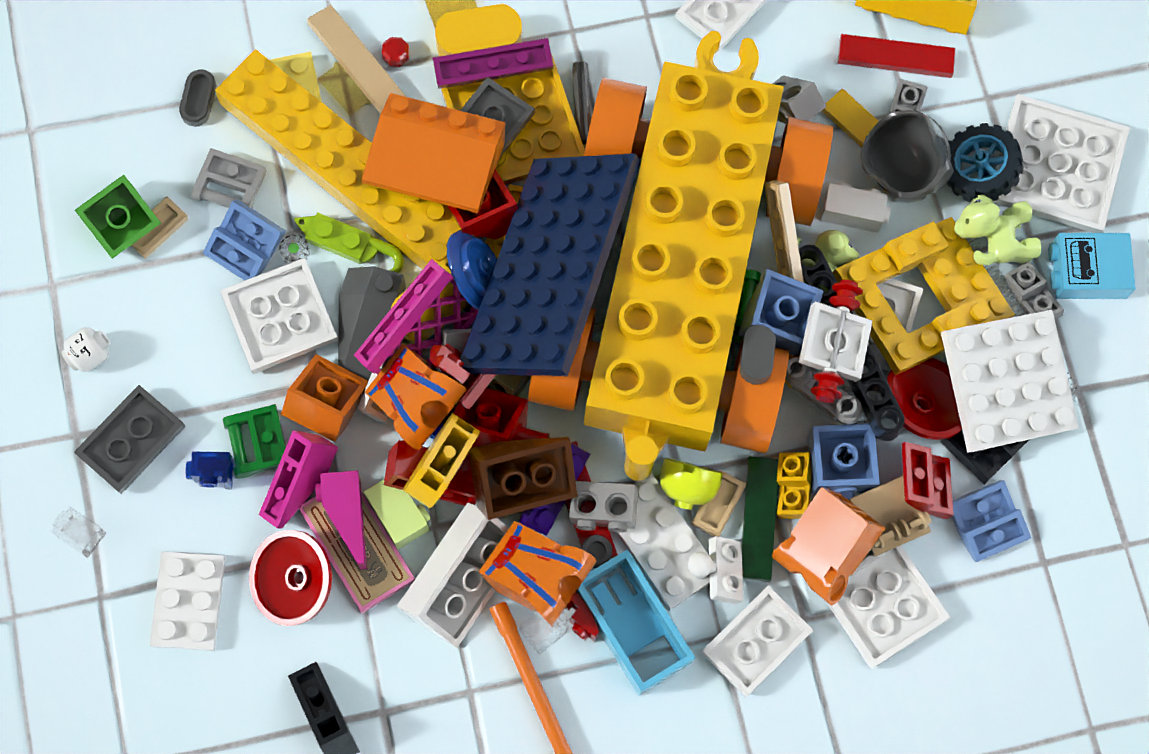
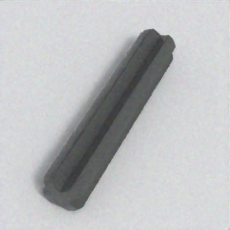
[572,61,591,144]

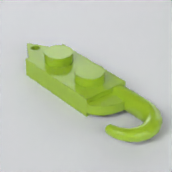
[294,212,404,273]

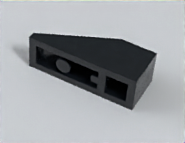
[288,661,360,754]

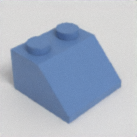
[738,269,823,356]

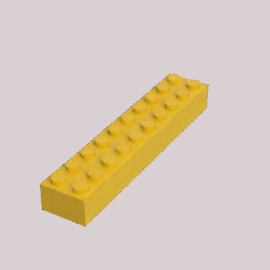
[215,49,480,270]

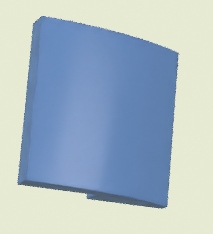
[203,199,286,280]
[951,480,1031,562]

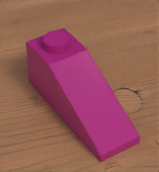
[258,430,339,529]
[315,470,367,570]

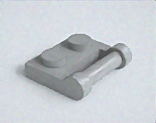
[191,148,267,209]

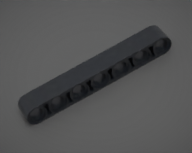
[799,244,905,441]

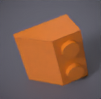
[281,354,368,442]

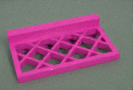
[354,259,478,375]

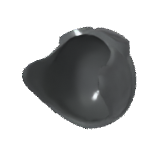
[861,110,954,203]

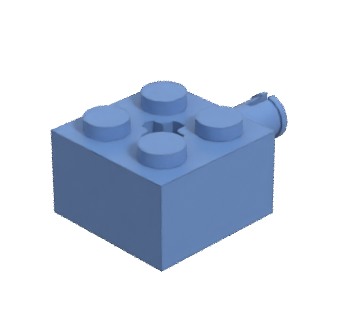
[807,424,880,500]

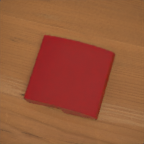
[902,442,954,519]

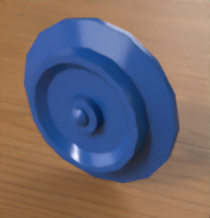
[447,230,497,310]

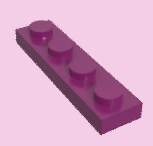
[433,38,554,89]

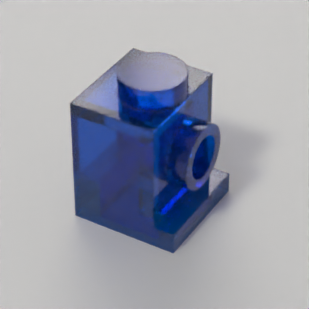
[185,451,234,490]

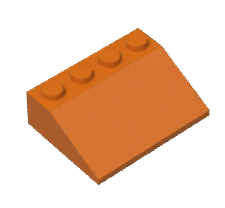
[362,93,505,213]

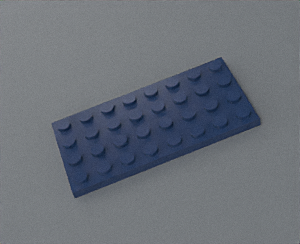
[461,154,641,376]

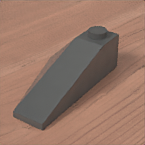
[338,266,406,381]

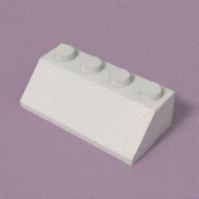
[397,503,509,648]

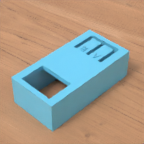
[576,549,695,696]

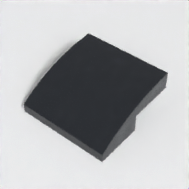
[940,430,1030,484]

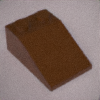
[468,437,578,520]

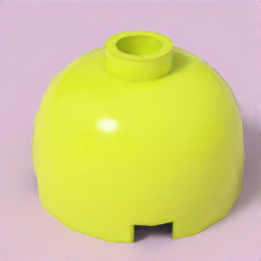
[660,458,723,510]

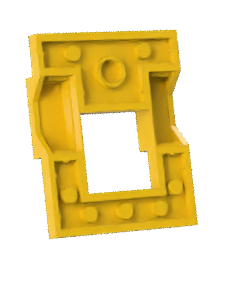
[832,216,1015,375]

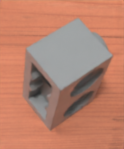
[772,75,827,124]
[569,481,638,533]

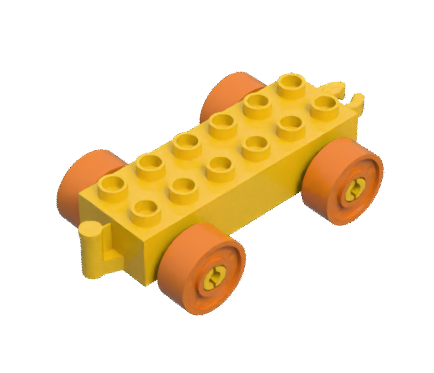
[528,31,833,481]

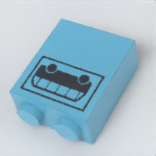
[1048,233,1136,299]

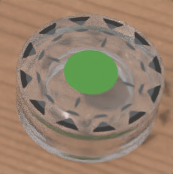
[279,234,310,264]

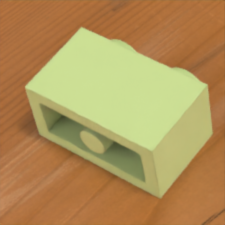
[363,479,431,550]

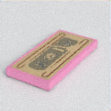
[299,493,415,614]

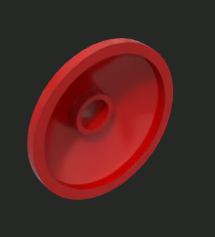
[886,358,962,440]
[249,530,332,626]

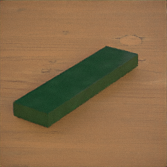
[741,456,779,582]

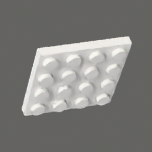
[993,94,1130,233]
[941,310,1079,453]

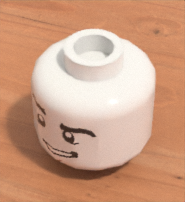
[62,327,110,372]

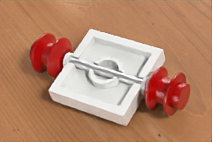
[799,279,872,403]

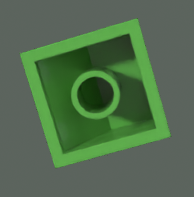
[74,174,161,259]

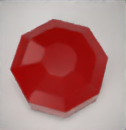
[382,37,410,67]

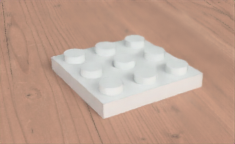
[220,258,339,374]
[826,545,951,669]

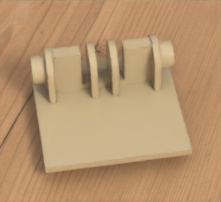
[850,476,931,557]

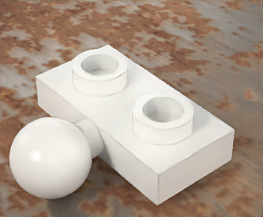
[687,536,743,605]

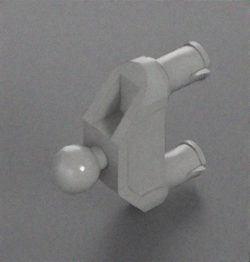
[786,358,863,425]

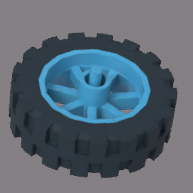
[947,123,1023,202]

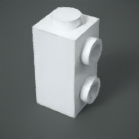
[820,182,891,233]

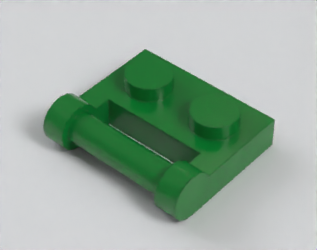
[731,269,761,344]
[222,404,286,479]

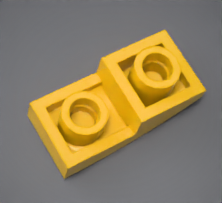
[777,452,812,519]

